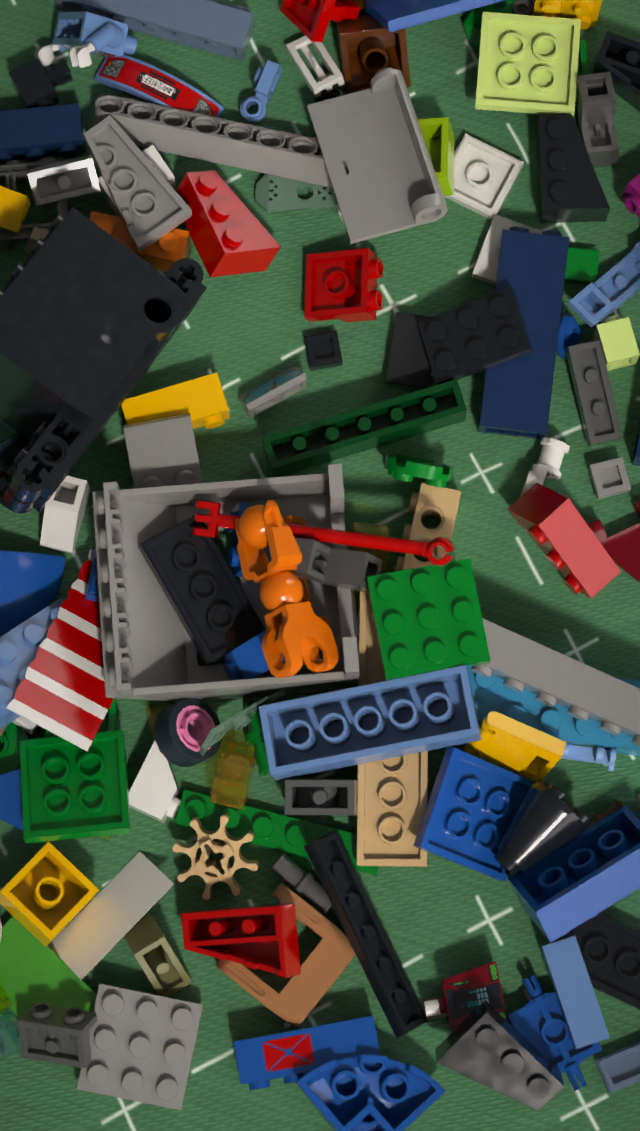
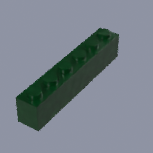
[262,379,467,478]

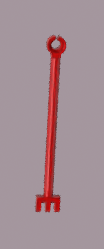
[192,500,455,566]

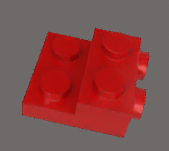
[304,248,384,323]

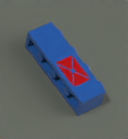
[234,1016,381,1090]

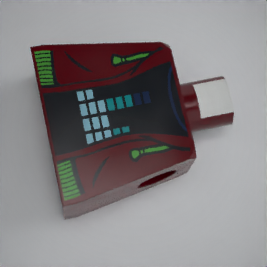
[423,962,507,1031]

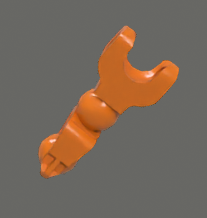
[235,500,339,678]

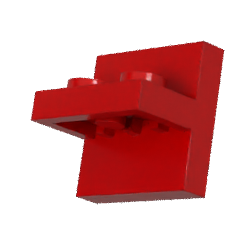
[279,0,361,42]

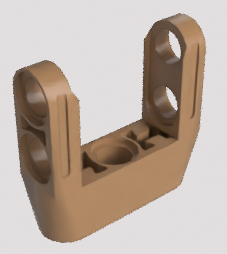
[215,883,356,1029]

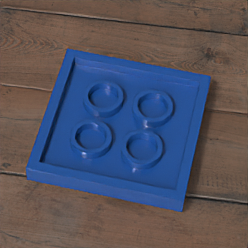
[413,747,534,882]

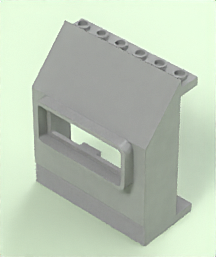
[92,464,359,701]

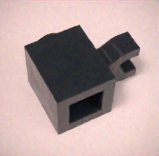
[9,58,73,109]

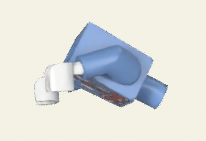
[34,12,137,68]

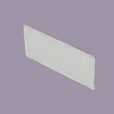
[48,851,174,980]

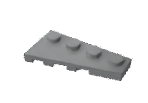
[84,115,192,253]

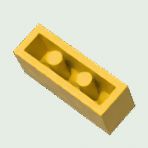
[121,372,230,429]

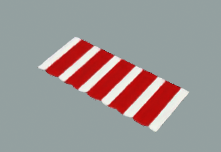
[6,549,114,751]

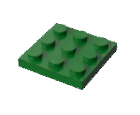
[367,558,491,681]
[19,730,131,844]

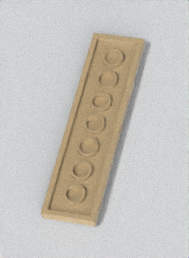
[357,592,428,867]

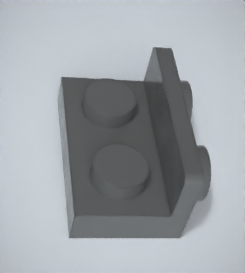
[18,1002,97,1068]

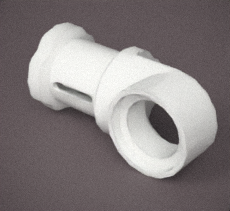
[520,437,570,497]

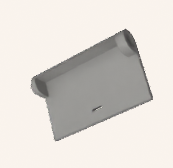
[307,67,448,244]

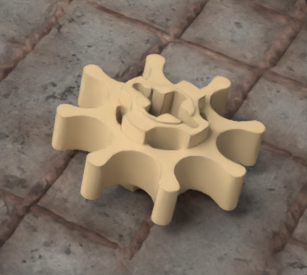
[172,812,259,900]

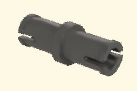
[270,853,332,914]

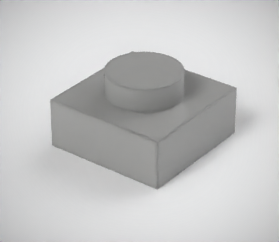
[589,457,631,500]

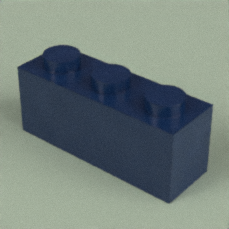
[0,103,86,165]

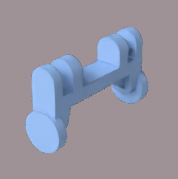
[561,742,616,772]

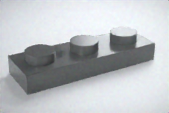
[565,340,623,446]

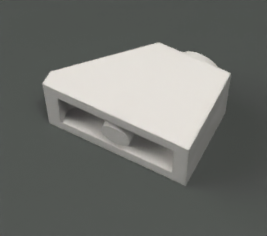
[129,740,181,823]

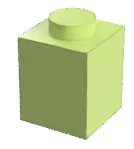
[593,316,640,371]

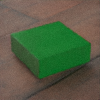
[564,247,600,285]

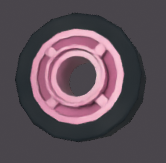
[154,698,222,767]

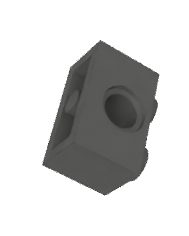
[285,779,358,815]

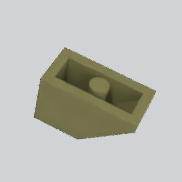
[124,913,192,997]

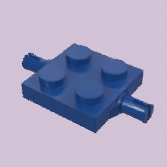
[507,974,602,1091]

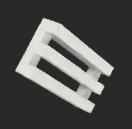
[286,36,345,98]

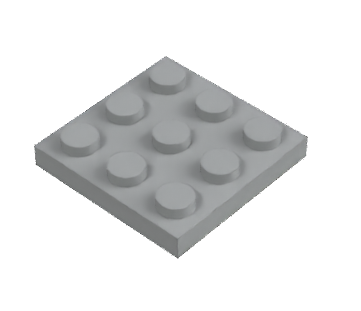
[77,983,203,1110]

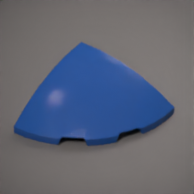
[0,550,66,637]
[296,1055,446,1131]

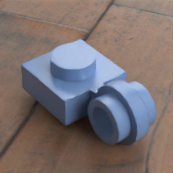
[240,60,283,123]

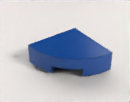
[557,315,583,360]

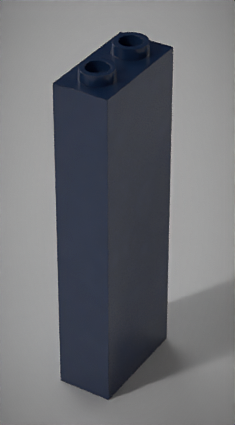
[478,226,569,439]

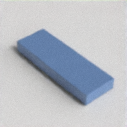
[540,936,610,1049]

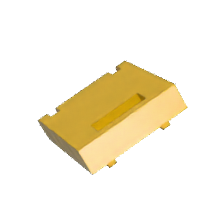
[464,711,567,781]

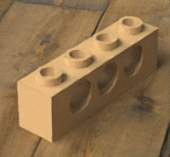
[395,483,461,572]

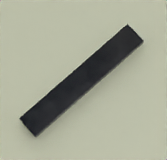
[304,830,428,1038]

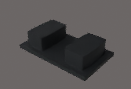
[386,312,432,388]

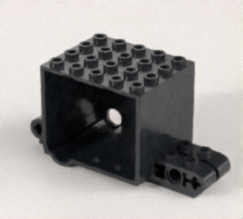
[0,207,207,514]

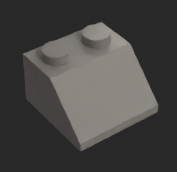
[123,413,203,488]

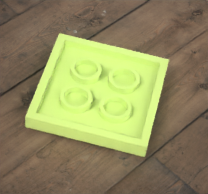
[475,12,581,116]

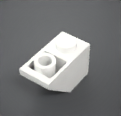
[40,476,91,554]

